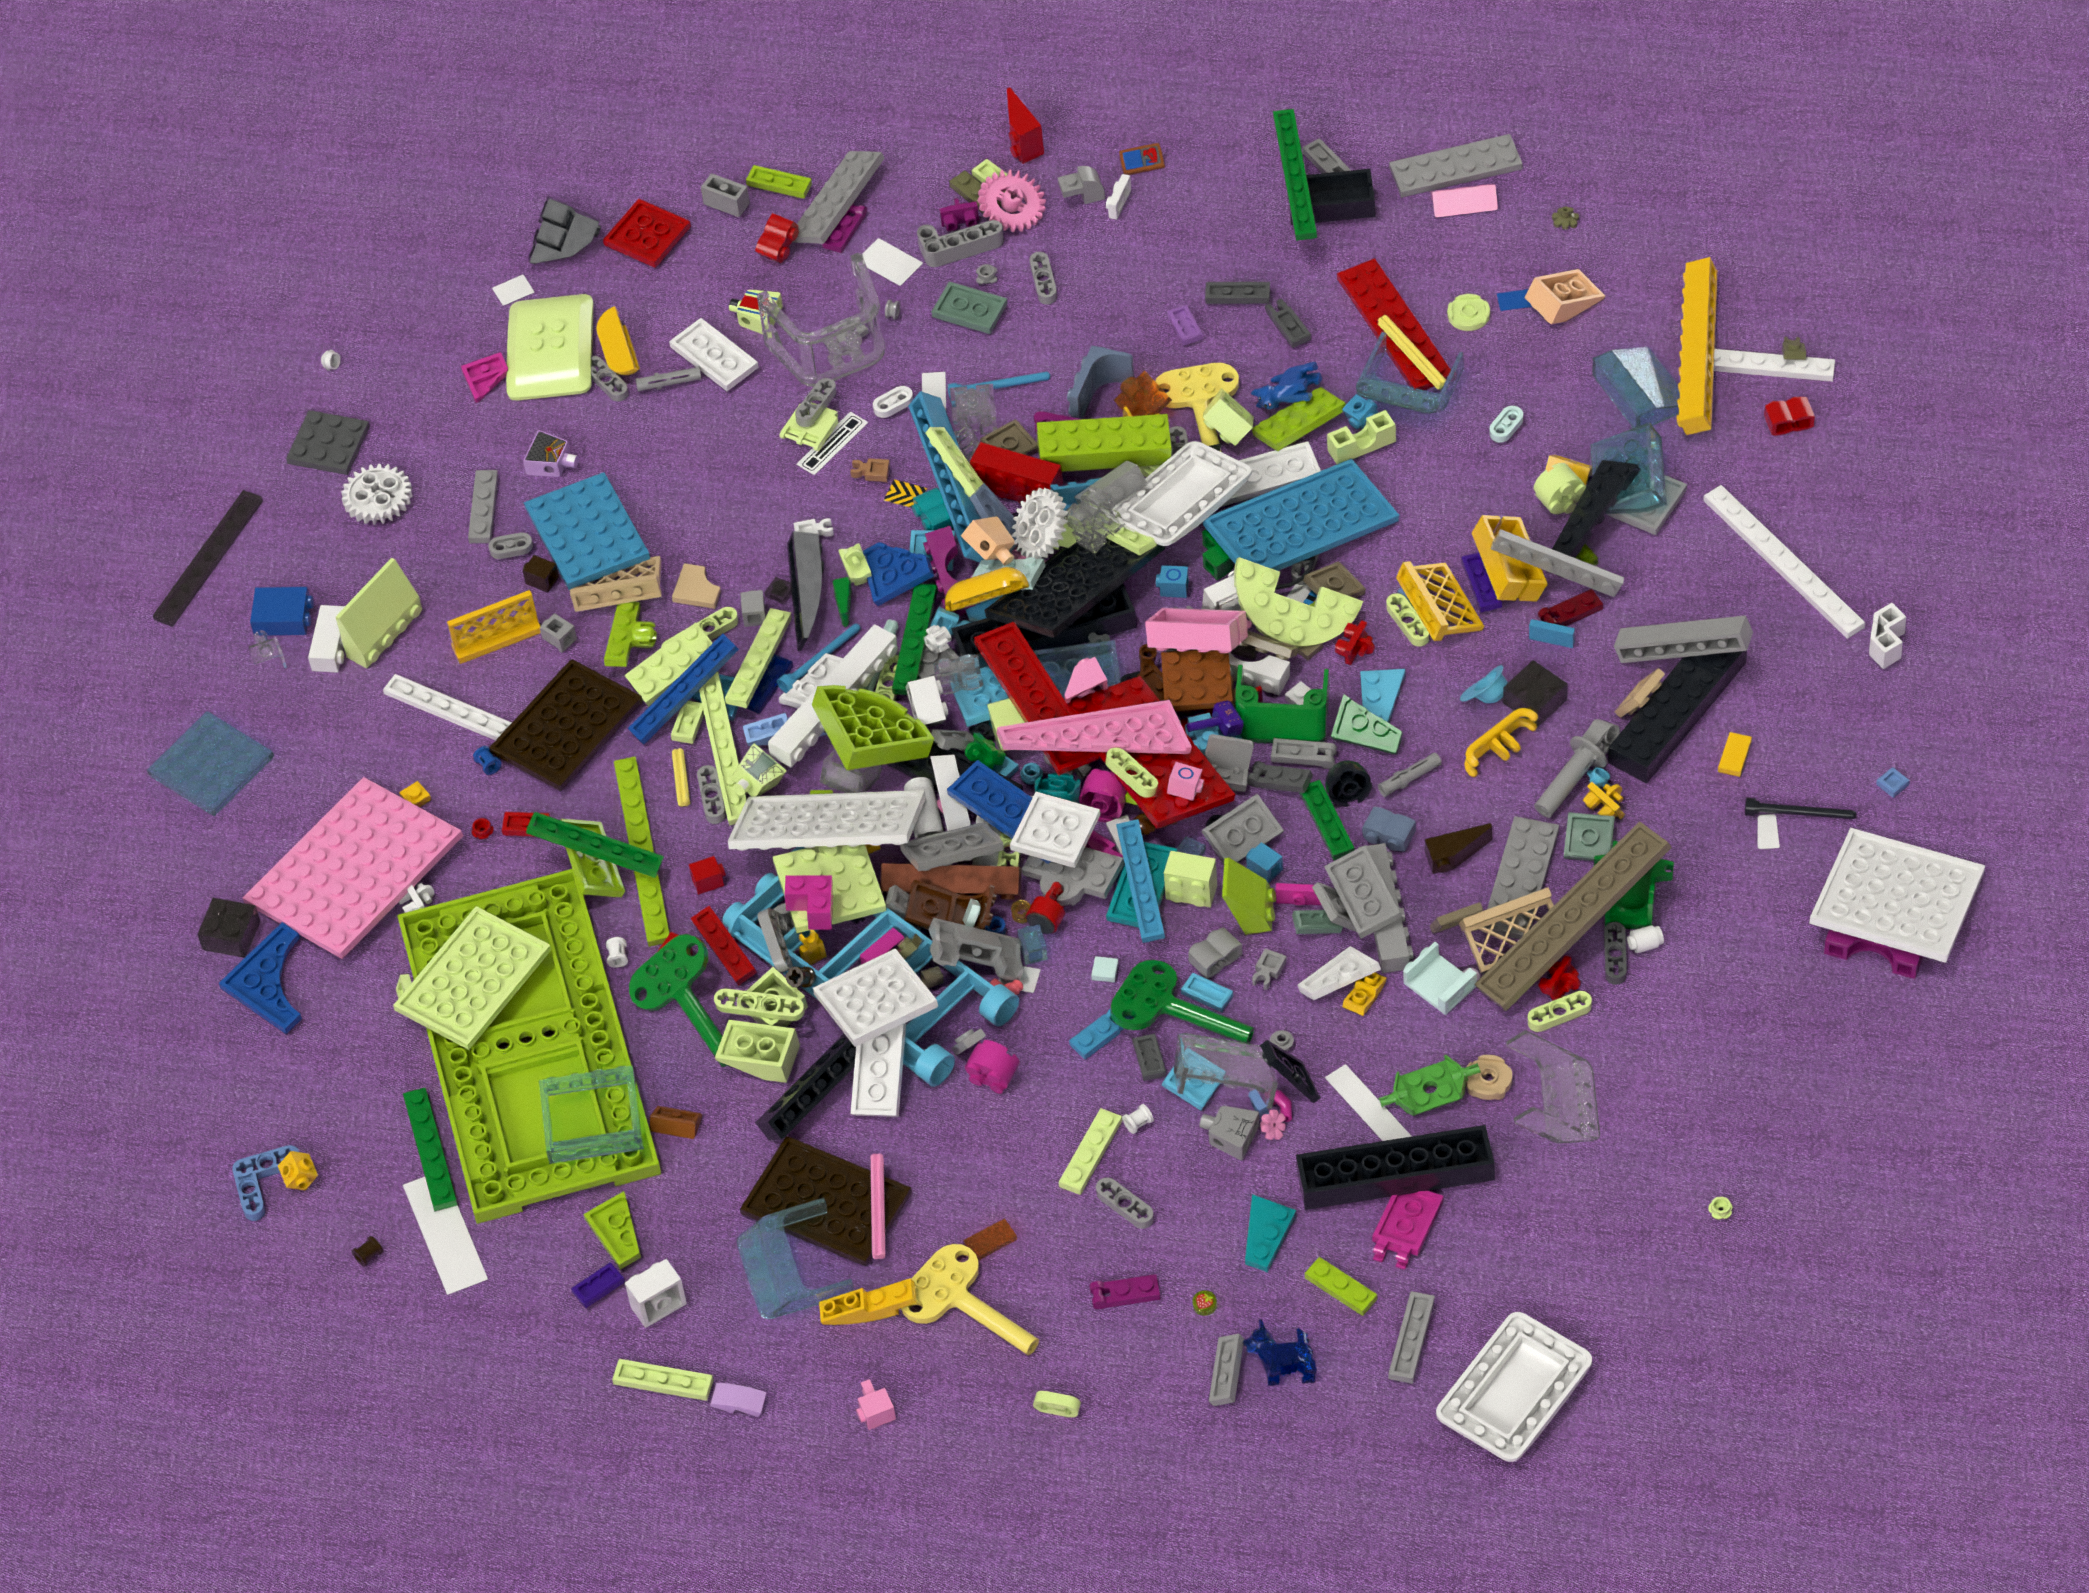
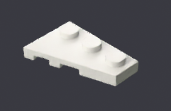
[779,653,843,708]
[1298,946,1381,1000]

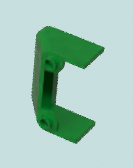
[1235,665,1330,743]

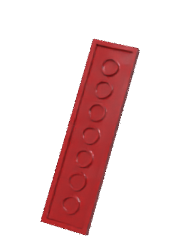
[1337,258,1453,394]
[974,622,1099,776]

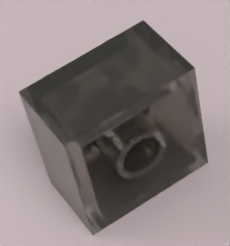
[1503,660,1568,727]
[197,898,260,958]

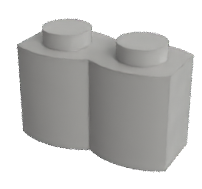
[1188,927,1242,979]

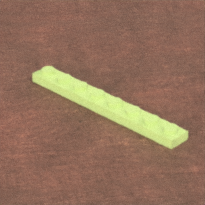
[699,671,747,826]

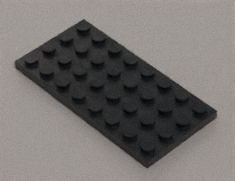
[984,530,1165,638]

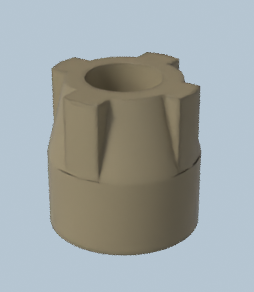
[920,966,944,989]

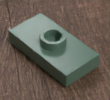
[1292,910,1343,934]

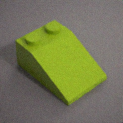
[1222,857,1276,935]

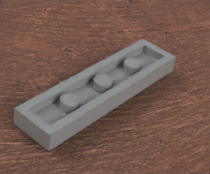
[468,470,499,544]
[1388,1291,1435,1384]

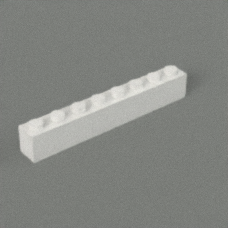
[768,624,898,768]

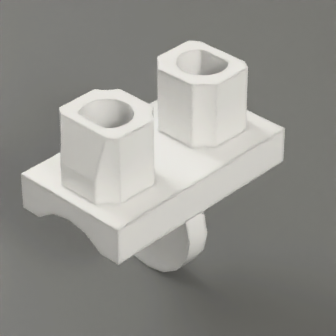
[399,883,434,913]

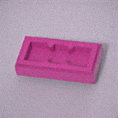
[1276,883,1321,905]

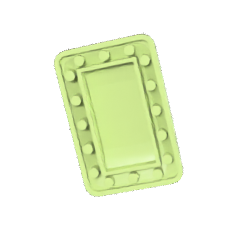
[506,294,594,401]

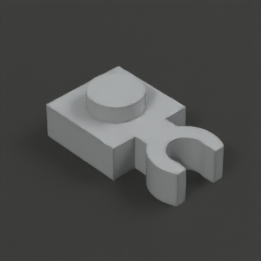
[1252,948,1287,990]

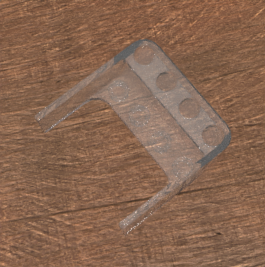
[1506,1030,1600,1144]
[1174,1033,1278,1109]

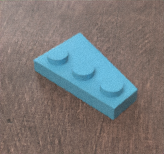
[1360,669,1406,723]

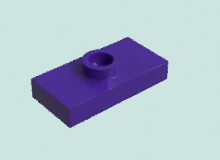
[571,1262,625,1309]

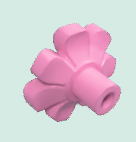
[1260,1110,1286,1140]

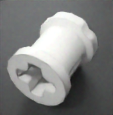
[606,937,628,968]
[1122,1104,1154,1134]

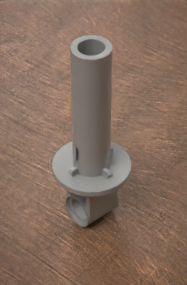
[1534,719,1620,818]

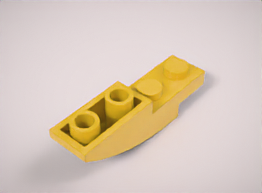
[819,1278,917,1325]

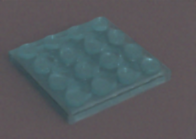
[147,711,274,816]

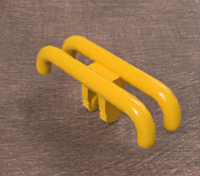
[1464,708,1538,777]

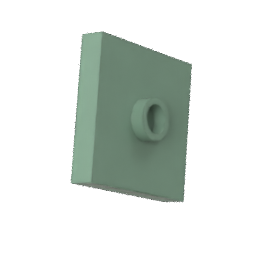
[1564,812,1615,861]

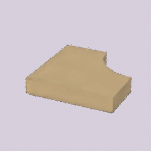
[672,563,721,609]

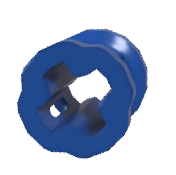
[473,746,502,775]

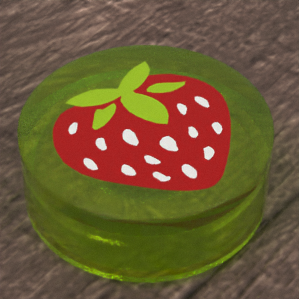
[1192,1290,1217,1316]

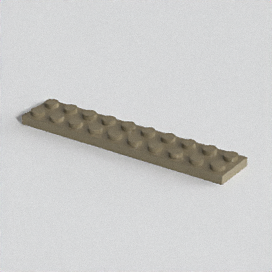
[1474,821,1672,1011]

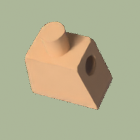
[961,517,1015,566]

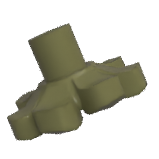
[1552,206,1579,229]

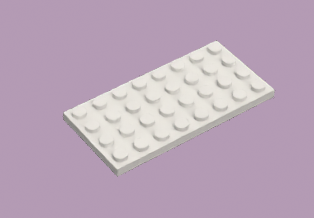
[728,790,926,851]

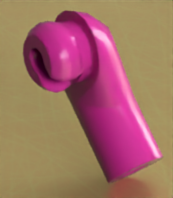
[1267,1090,1292,1122]

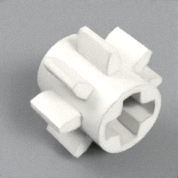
[924,625,952,653]

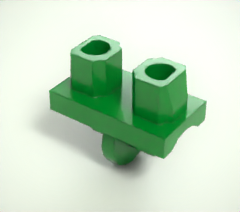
[965,733,1006,770]

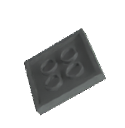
[286,410,370,475]

